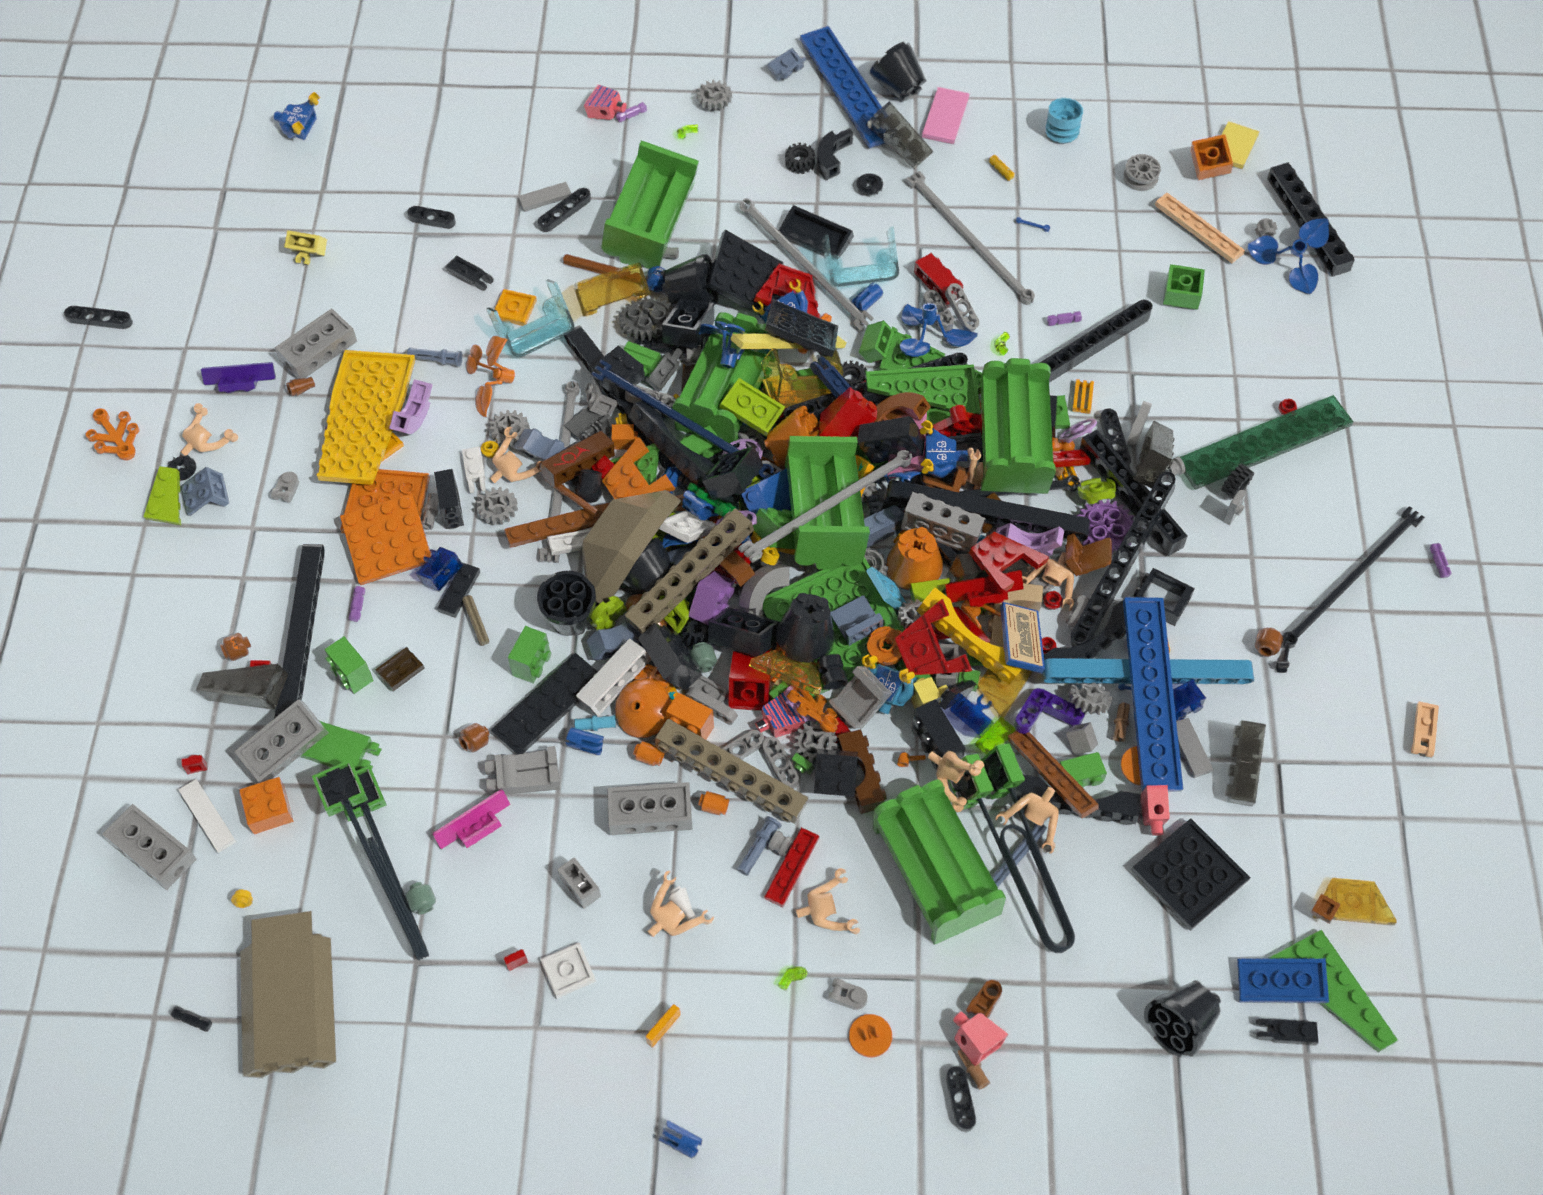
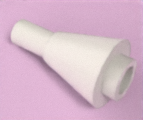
[668,886,697,921]

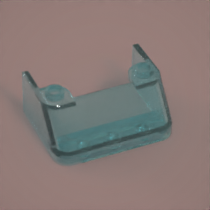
[822,227,899,287]
[486,279,574,358]

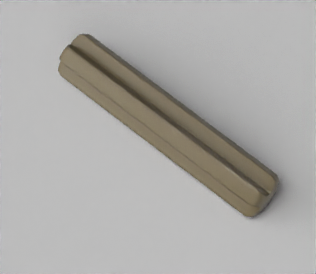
[462,595,490,646]

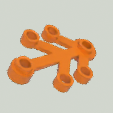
[86,408,140,461]
[787,674,838,733]

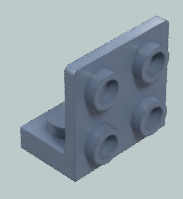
[181,467,229,516]
[831,596,883,646]

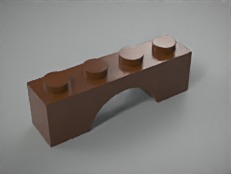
[837,729,887,814]

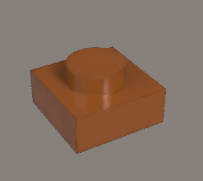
[1311,893,1341,924]

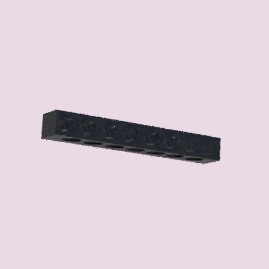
[1267,162,1355,277]
[1079,429,1188,556]

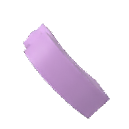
[389,379,433,434]
[996,523,1064,556]

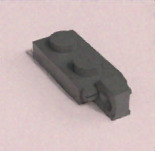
[645,347,683,392]

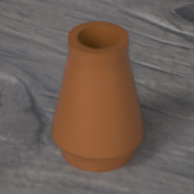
[286,377,315,397]

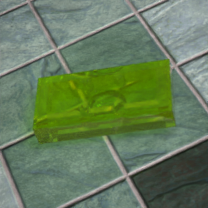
[975,717,1016,754]

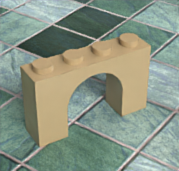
[988,583,1043,648]

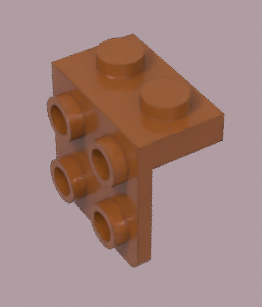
[922,465,968,492]
[1064,534,1112,576]

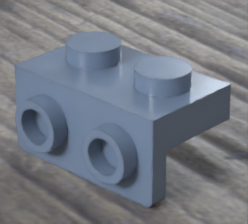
[767,47,806,81]

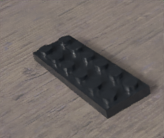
[490,652,598,755]

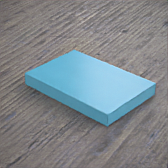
[866,567,907,610]

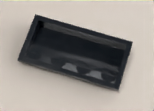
[778,205,854,260]

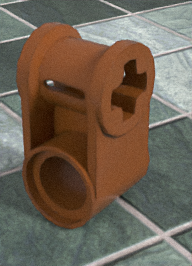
[966,980,1002,1018]

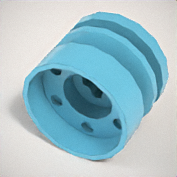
[1045,98,1083,143]

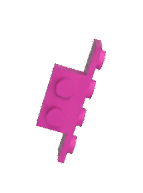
[433,789,511,849]

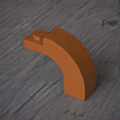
[874,392,931,422]

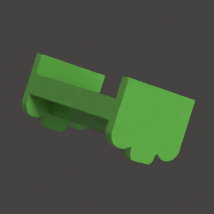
[601,140,699,269]
[672,312,778,444]
[978,358,1056,494]
[785,436,870,569]
[873,780,1006,945]

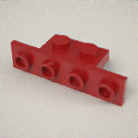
[945,570,1024,607]

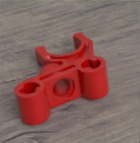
[925,405,982,444]

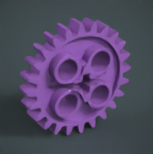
[1078,499,1134,555]

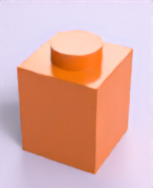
[612,424,638,450]

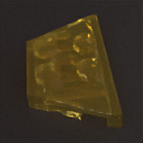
[749,648,821,697]
[977,668,1033,721]
[1313,878,1397,926]

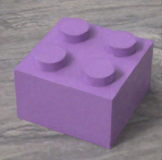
[689,571,735,626]

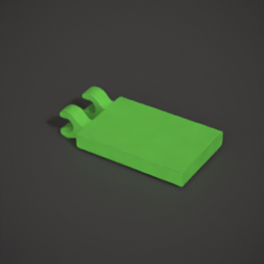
[300,721,382,771]

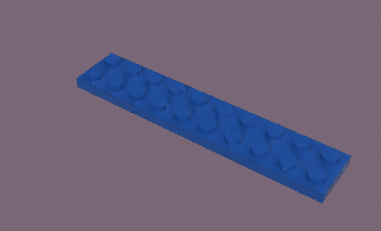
[800,26,899,148]
[1123,597,1183,792]

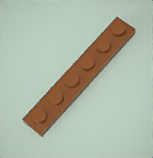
[504,502,611,548]
[1008,731,1099,819]

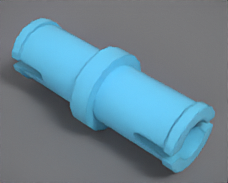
[575,715,616,731]

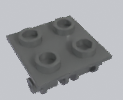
[564,406,612,441]

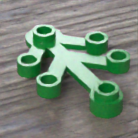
[687,482,737,517]

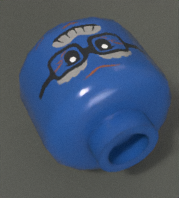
[646,266,665,292]

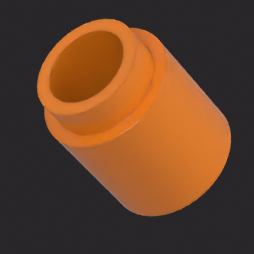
[633,741,665,766]
[698,791,730,816]

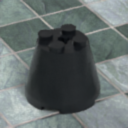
[869,41,926,102]
[662,254,718,305]
[623,537,679,600]
[537,571,597,636]
[775,593,835,663]
[1144,980,1221,1057]

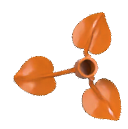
[466,336,515,417]

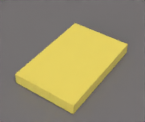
[1222,121,1260,169]

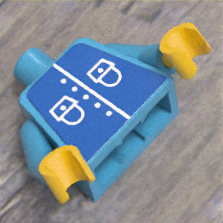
[862,655,918,714]

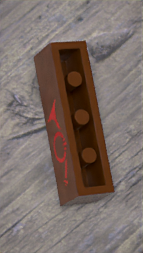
[541,431,615,488]

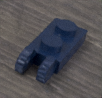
[810,357,851,399]

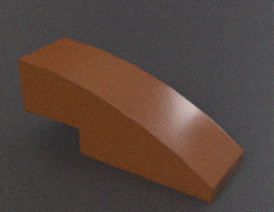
[719,550,755,587]

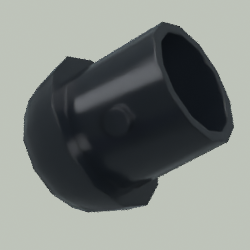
[575,469,603,503]

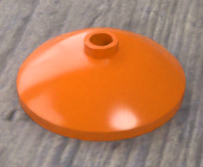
[615,679,671,738]

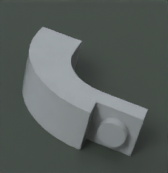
[739,564,789,617]

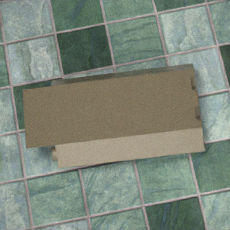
[240,911,336,1078]

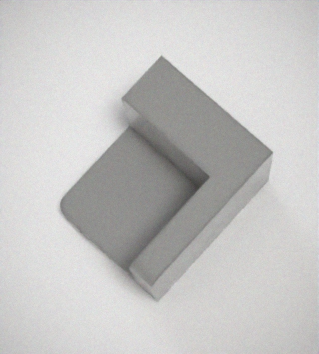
[1066,722,1098,754]

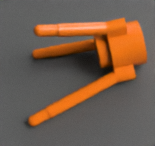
[961,600,1001,635]

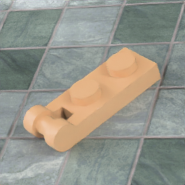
[1411,701,1439,758]

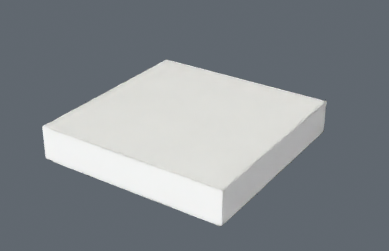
[540,942,596,999]

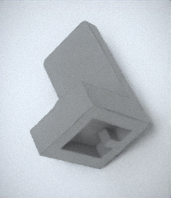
[585,378,617,416]

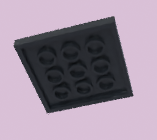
[707,229,784,315]
[764,299,839,357]
[1131,818,1251,931]

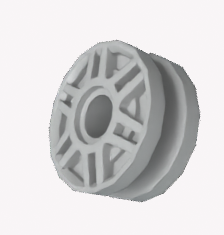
[1123,154,1161,191]

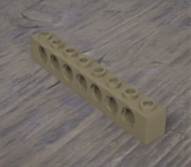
[625,508,754,634]
[655,719,808,824]

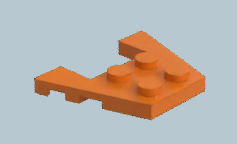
[602,437,675,499]

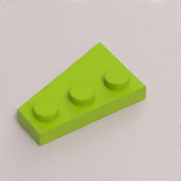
[143,466,181,525]

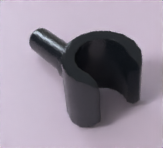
[1276,649,1290,673]

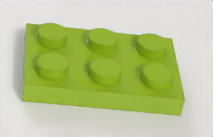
[719,378,785,436]

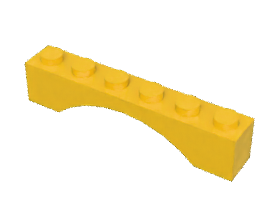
[916,588,1022,684]

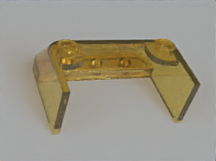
[574,262,651,317]
[761,346,843,410]

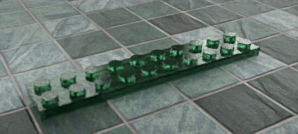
[1180,395,1354,490]

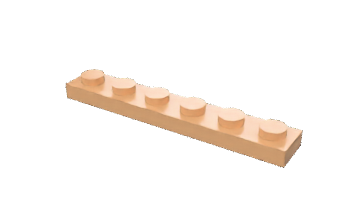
[1155,193,1245,263]

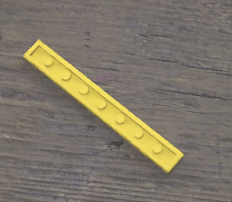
[730,334,847,349]

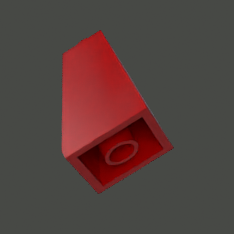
[819,387,877,439]
[728,651,773,711]

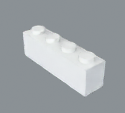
[576,638,651,717]

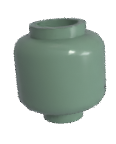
[689,642,717,673]
[405,882,436,915]

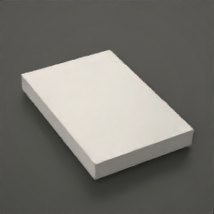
[659,510,716,543]

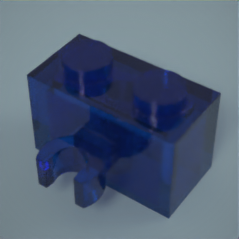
[416,547,463,592]
[1173,679,1206,721]
[949,694,994,738]

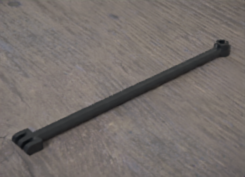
[867,475,1080,515]
[1282,506,1425,649]

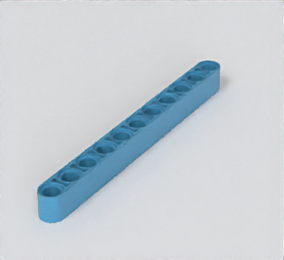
[1043,658,1254,684]

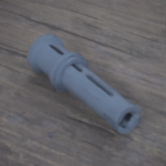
[407,347,463,367]
[737,816,782,876]

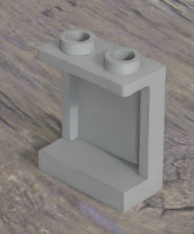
[829,666,892,729]

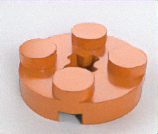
[867,626,902,666]

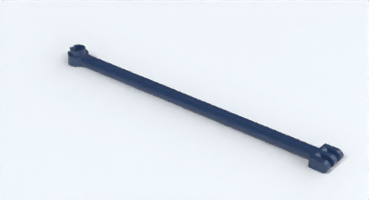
[591,359,774,479]

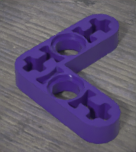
[1014,688,1085,734]

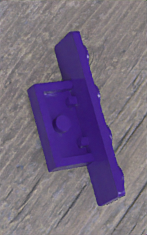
[201,362,276,393]

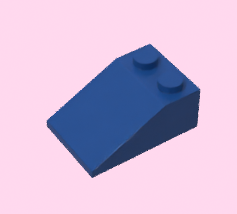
[740,468,791,520]

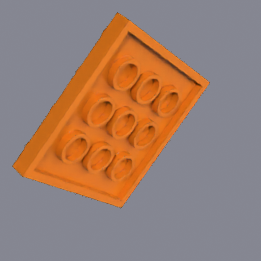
[340,469,430,533]
[340,493,433,585]

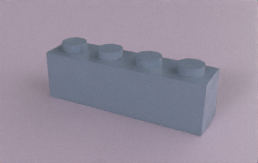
[864,505,904,547]

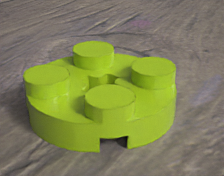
[1078,478,1116,504]
[590,596,627,630]

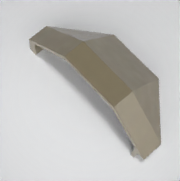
[581,490,681,607]

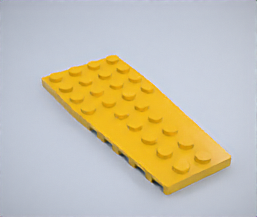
[317,350,416,485]

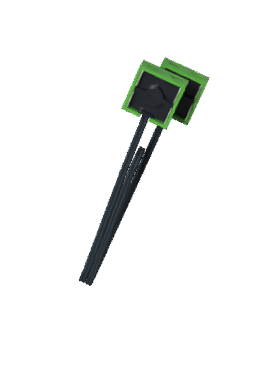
[948,743,1075,953]
[312,759,429,961]

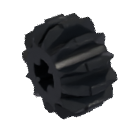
[681,618,710,647]

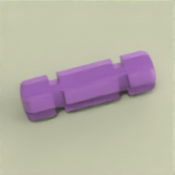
[616,102,647,122]
[1047,311,1082,326]
[1430,543,1452,578]
[349,586,365,622]

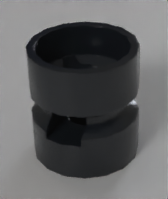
[816,654,848,690]

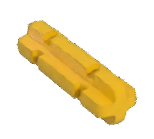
[989,154,1015,181]

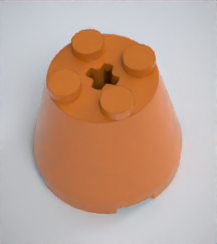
[764,406,820,466]
[886,527,943,590]

